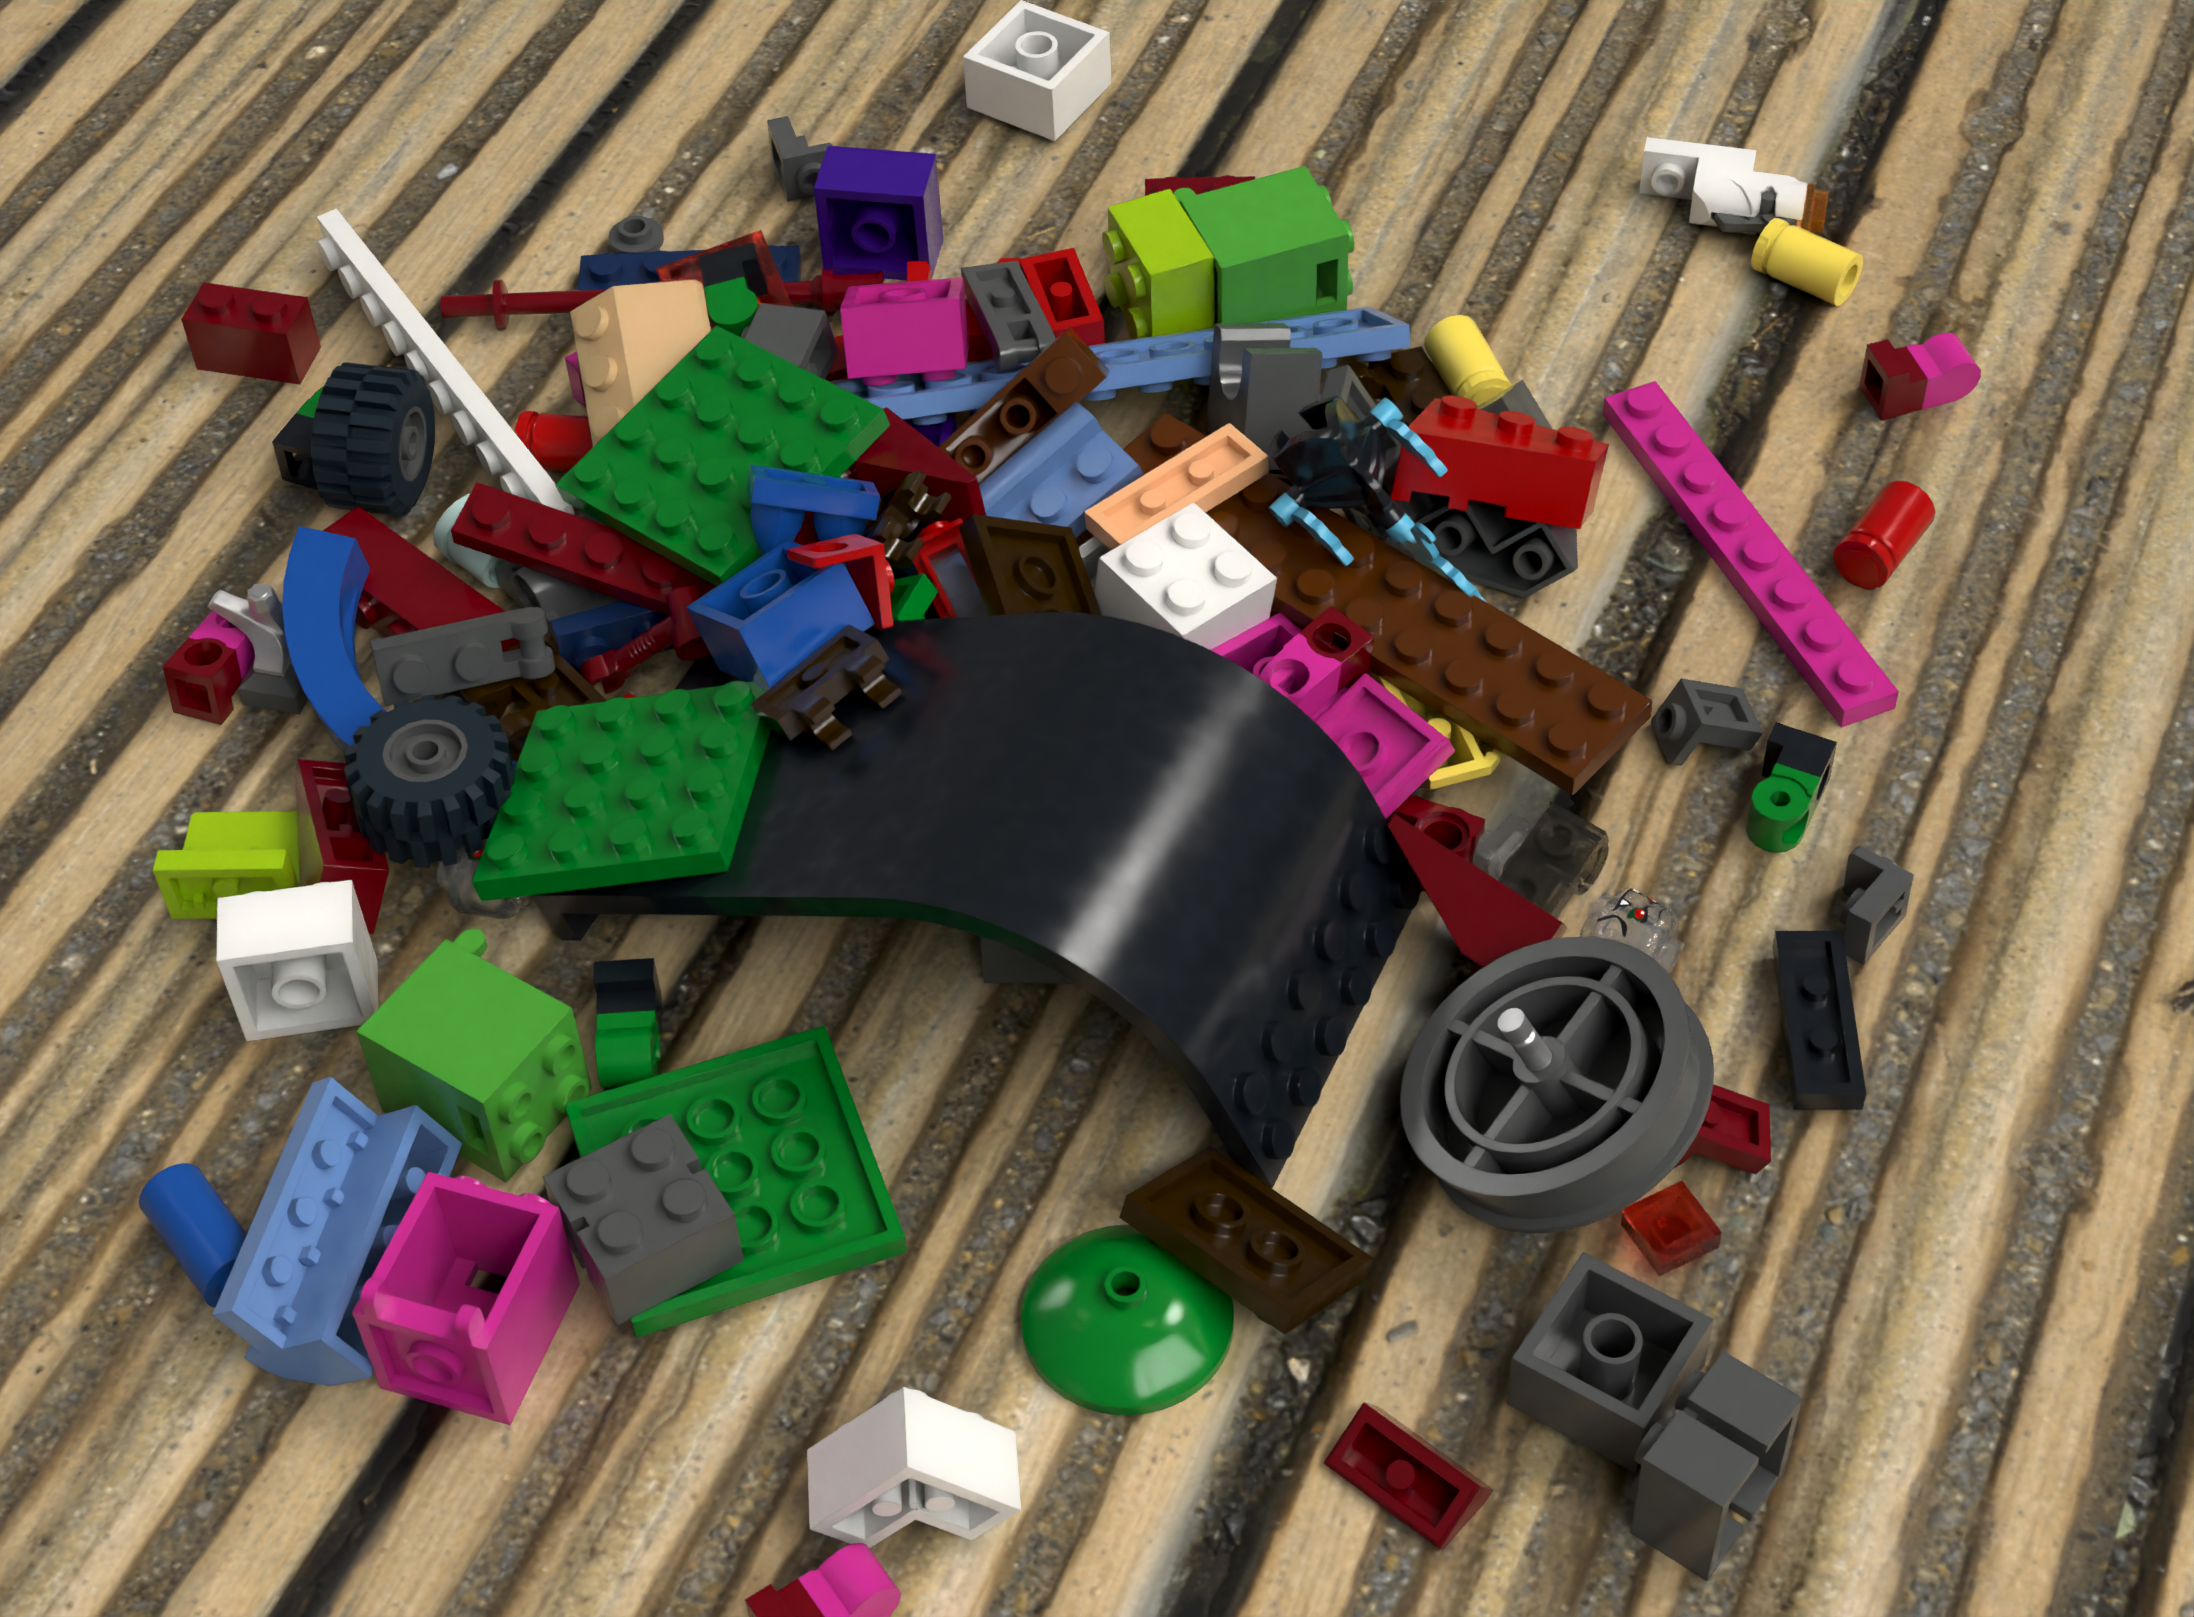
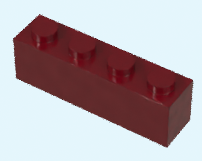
[323,506,519,693]

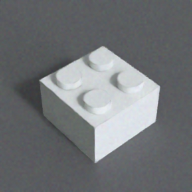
[963,0,1112,141]
[1094,502,1277,650]
[216,880,378,1041]

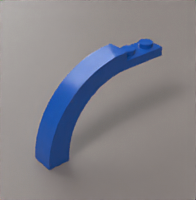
[282,526,517,770]

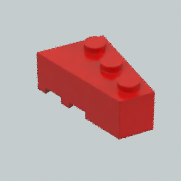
[1391,395,1609,529]

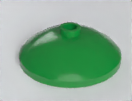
[1021,1225,1234,1415]

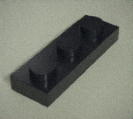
[1772,931,1866,1110]

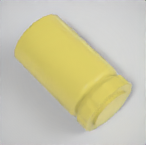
[1751,218,1863,306]
[1424,315,1512,406]

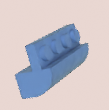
[896,402,1144,618]
[212,1077,462,1386]

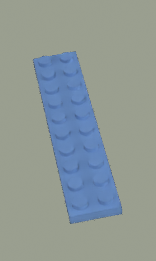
[830,307,1410,425]

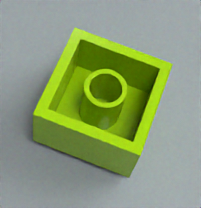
[1102,189,1215,339]

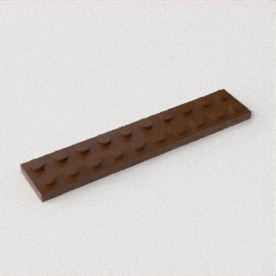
[1123,413,1653,796]

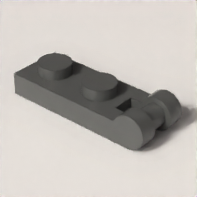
[961,261,1055,372]
[370,607,555,706]

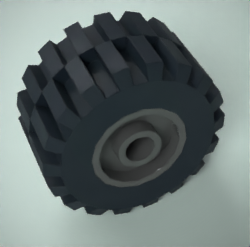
[311,362,435,516]
[344,695,515,868]

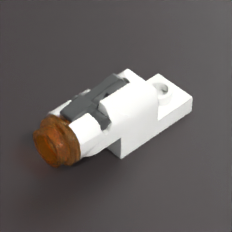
[1639,137,1829,236]

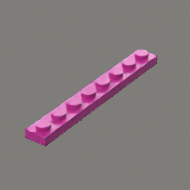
[1603,381,1899,728]

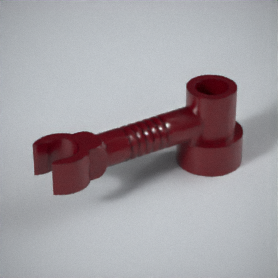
[580,585,712,694]

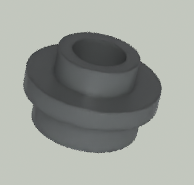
[609,215,664,254]

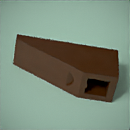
[938,327,1109,484]

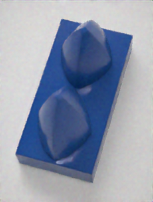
[747,464,880,555]

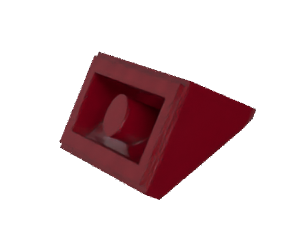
[1323,1402,1493,1550]

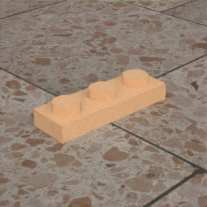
[1085,423,1269,551]

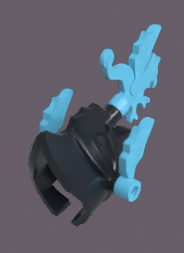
[1268,396,1488,603]

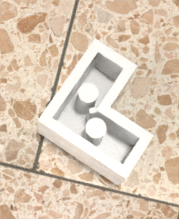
[807,1387,1021,1548]

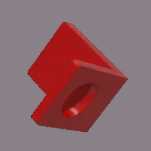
[787,534,894,630]

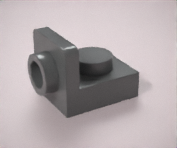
[767,116,833,201]
[1651,678,1763,766]
[1840,846,1914,965]

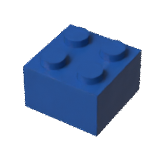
[686,540,875,691]

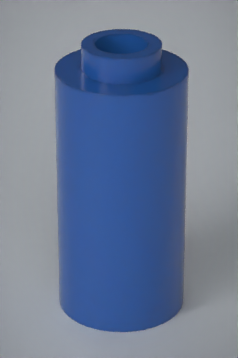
[139,1163,247,1308]

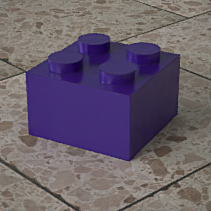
[814,146,943,280]

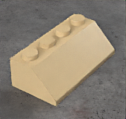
[570,280,711,447]

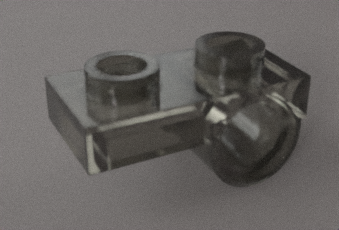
[1498,802,1609,918]

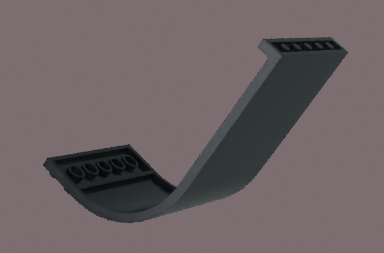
[529,612,1423,1188]

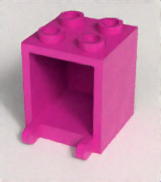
[352,1172,580,1425]

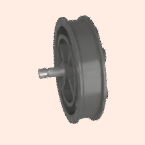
[1400,936,1714,1234]

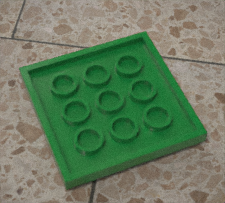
[555,325,890,586]
[472,681,771,901]
[565,1025,907,1338]

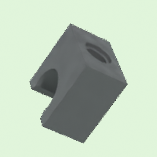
[1206,323,1322,470]

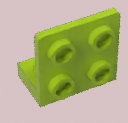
[153,811,300,919]

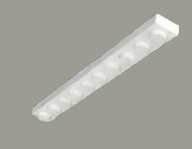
[317,208,575,515]

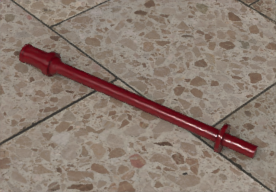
[440,269,885,330]

